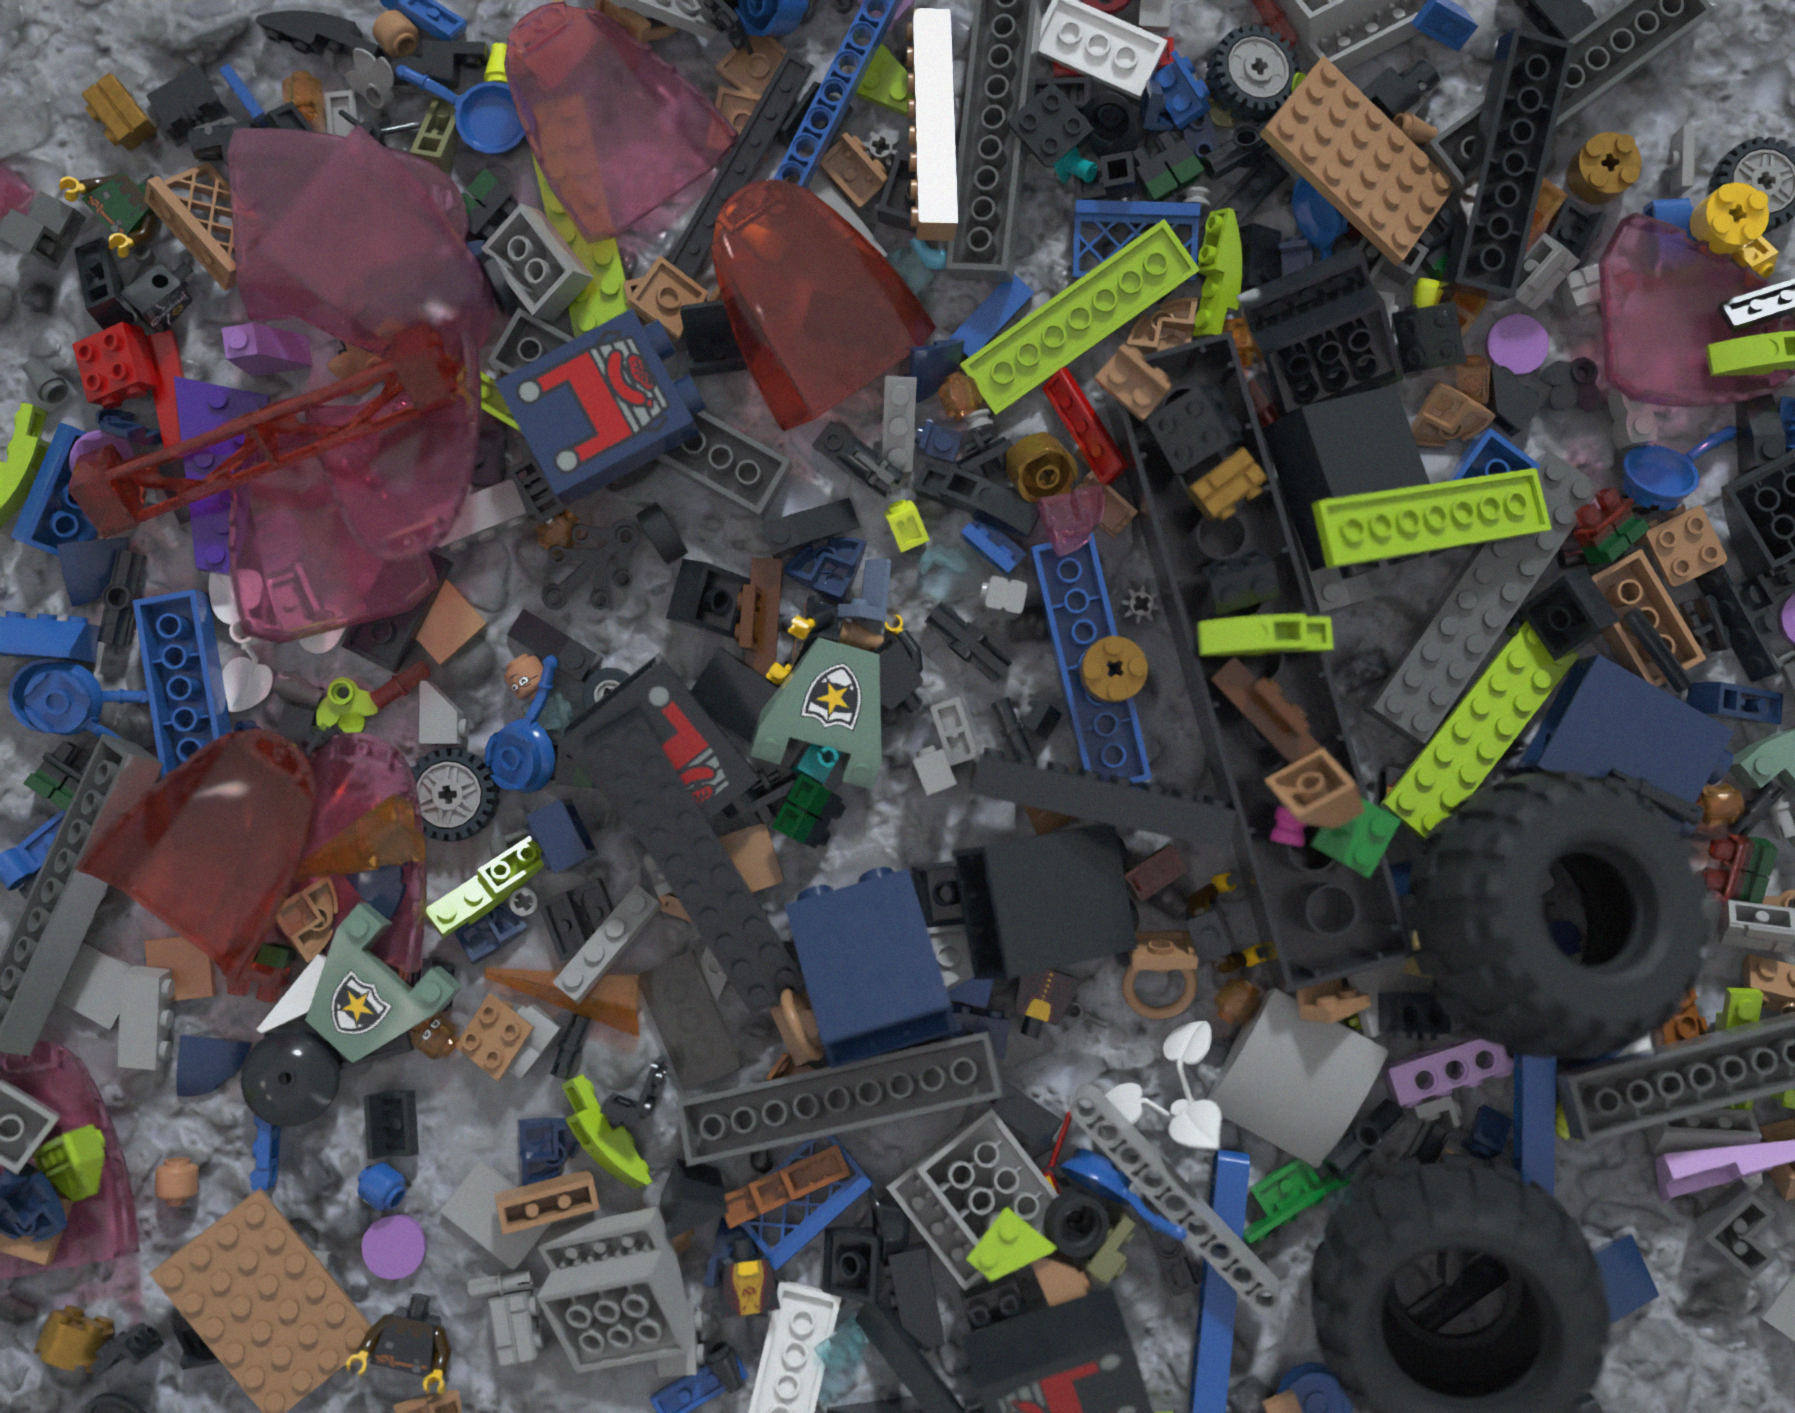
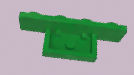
[1243,1157,1356,1244]

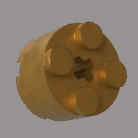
[1566,132,1642,205]
[1006,432,1078,506]
[1080,636,1148,703]
[33,1305,115,1373]

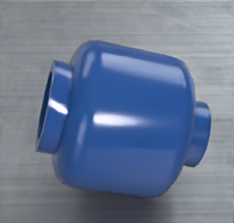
[357,1162,407,1211]

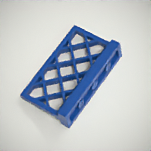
[1072,200,1201,282]
[741,1135,876,1271]

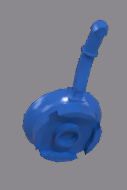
[395,65,530,156]
[1292,176,1350,261]
[1622,426,1737,511]
[485,655,558,794]
[8,658,149,733]
[23,661,122,739]
[1059,1147,1187,1241]
[1276,1362,1353,1413]

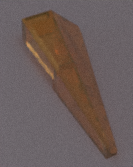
[291,793,426,882]
[484,967,642,1036]

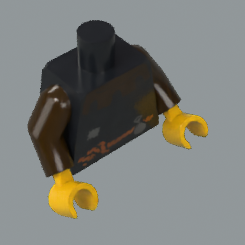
[1185,872,1266,973]
[346,1293,452,1395]

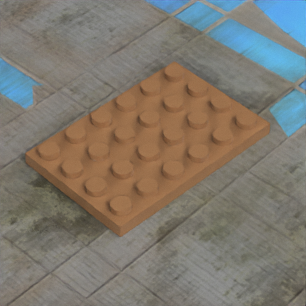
[1259,55,1454,266]
[149,1187,372,1413]

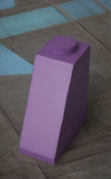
[221,323,313,377]

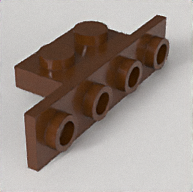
[735,557,783,676]
[1210,657,1322,765]

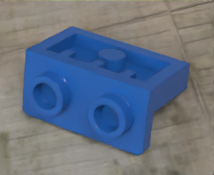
[1150,50,1211,130]
[960,520,1026,578]

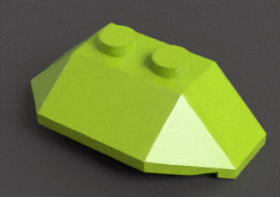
[32,1124,105,1202]

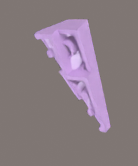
[1655,1140,1795,1203]

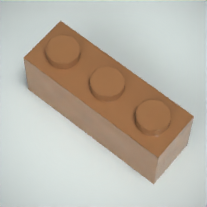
[494,1169,599,1235]

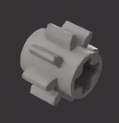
[863,130,898,170]
[1120,586,1160,626]

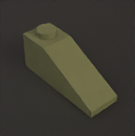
[410,93,461,186]

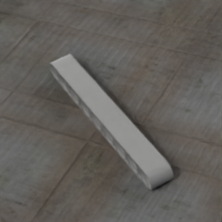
[1070,1084,1280,1315]

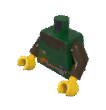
[59,173,160,258]

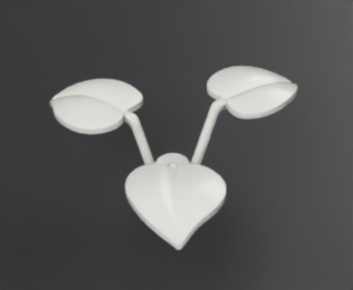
[209,572,348,712]
[1103,1020,1221,1149]

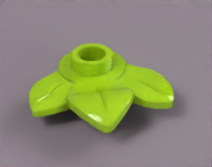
[316,677,378,739]

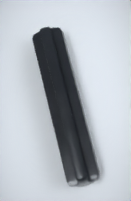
[1623,608,1693,692]

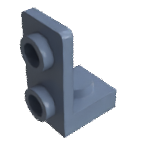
[838,559,891,622]

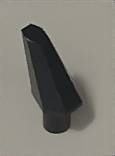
[1506,590,1532,636]

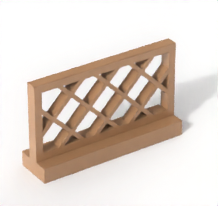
[144,162,289,291]

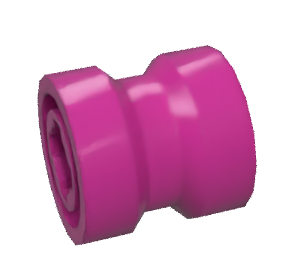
[1270,807,1308,847]

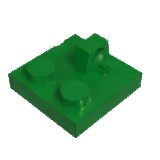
[1309,797,1401,878]

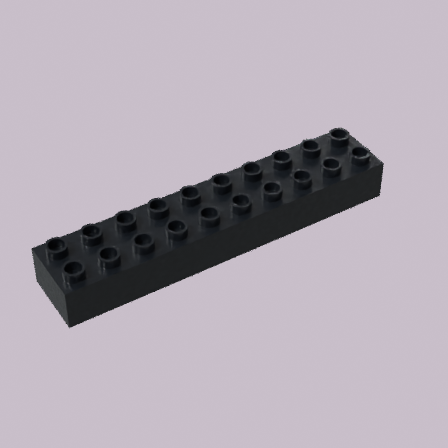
[1100,331,1414,992]

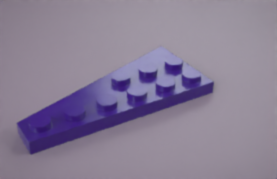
[174,376,271,576]

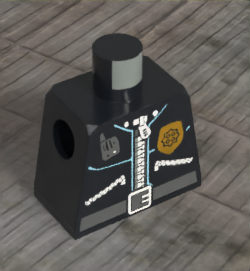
[120,262,198,333]

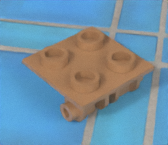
[455,992,535,1082]

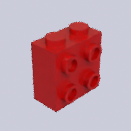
[72,322,159,409]

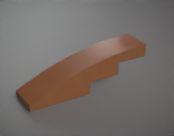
[723,1144,850,1229]

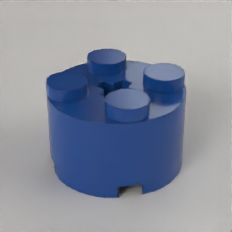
[735,0,808,37]

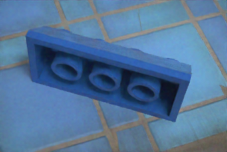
[11,422,114,556]
[0,611,100,663]

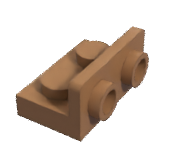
[1094,344,1172,422]
[1296,978,1371,1023]

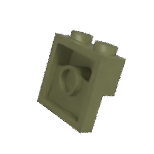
[1082,1203,1136,1287]

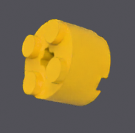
[1689,182,1769,256]

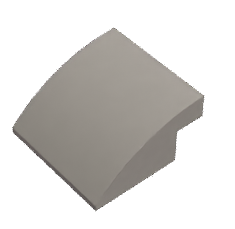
[1276,0,1427,73]
[1207,988,1389,1168]
[883,1108,1071,1291]
[537,1207,692,1373]

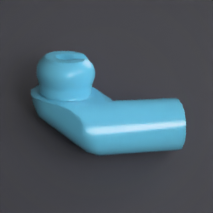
[909,237,947,270]

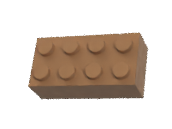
[1590,549,1706,687]

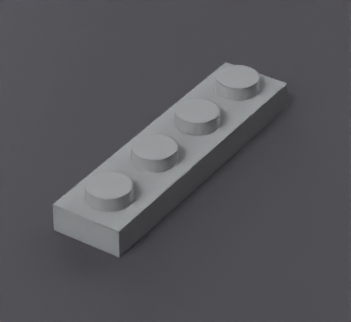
[552,884,662,1004]

